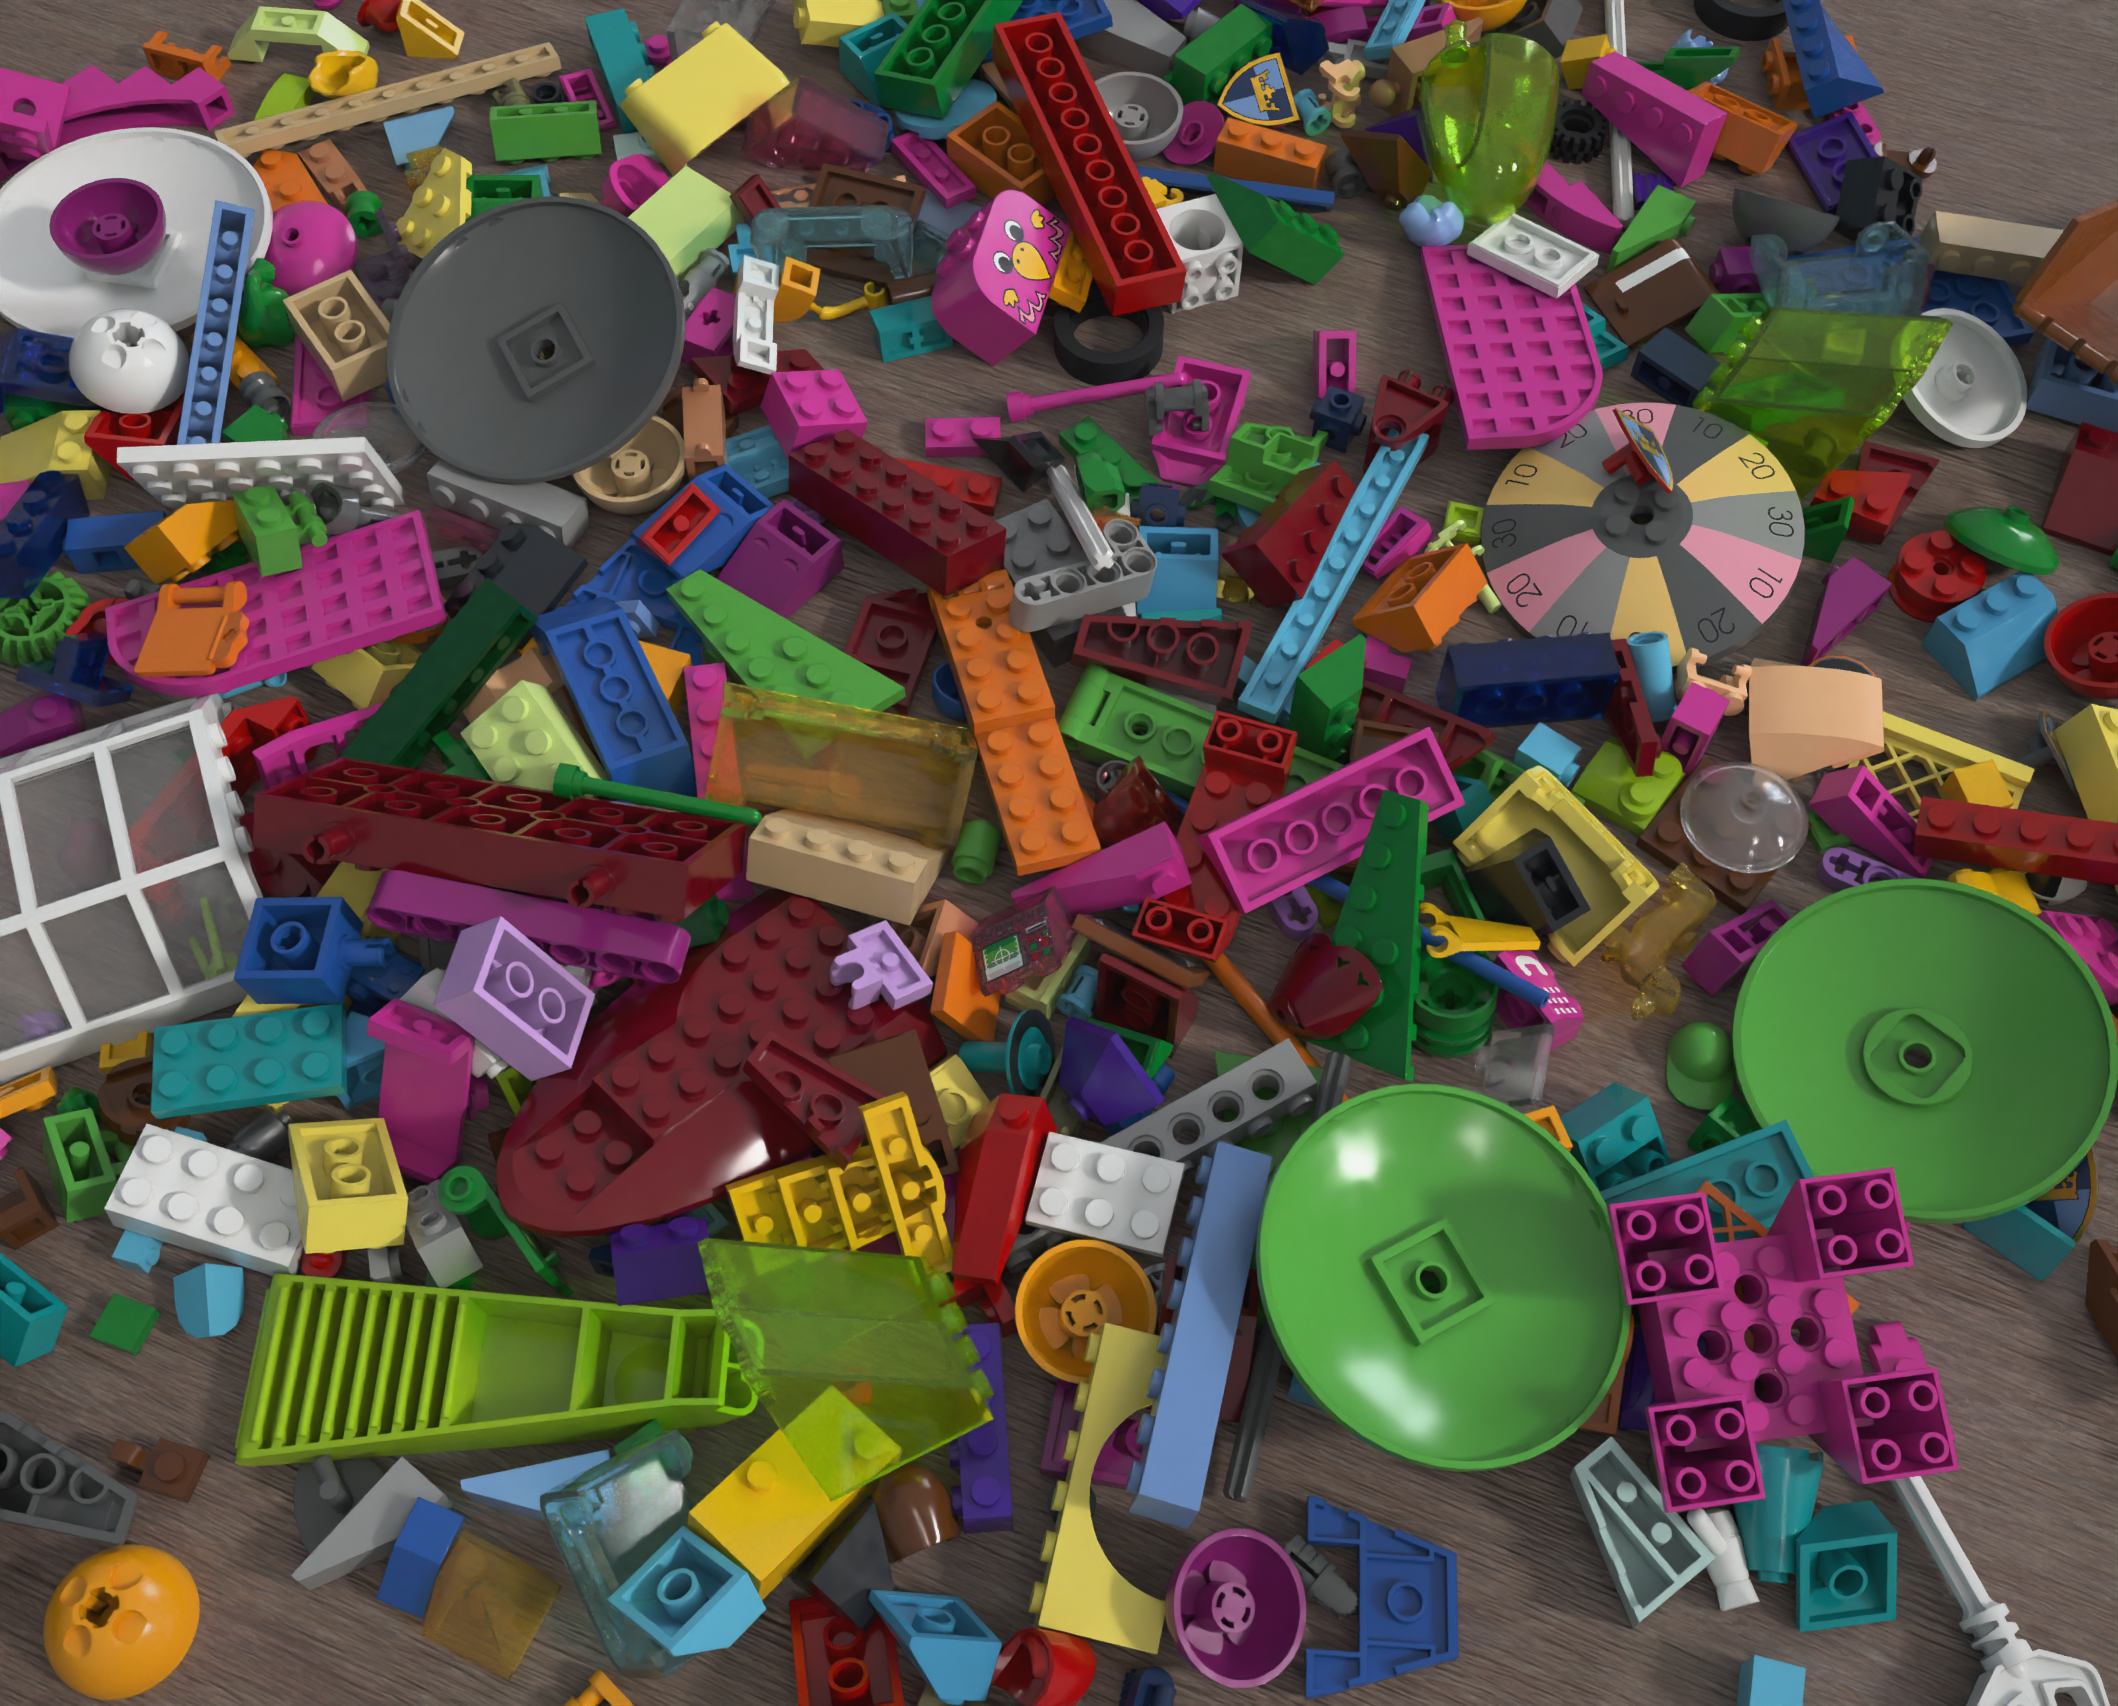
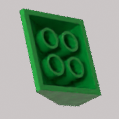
[1207,172,1345,285]

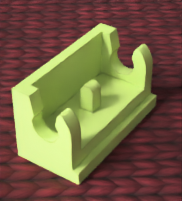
[1005,922,1090,1020]

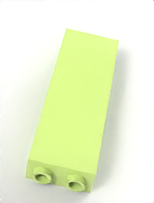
[628,166,744,283]

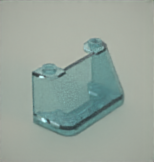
[750,205,914,279]
[1750,221,1930,337]
[539,1429,702,1679]

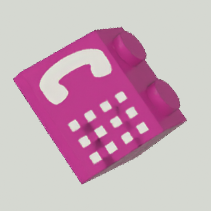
[1494,950,1585,1061]

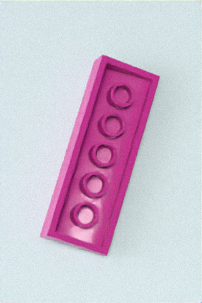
[1196,726,1466,914]

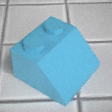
[607,1525,766,1657]

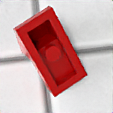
[948,1278,1018,1338]

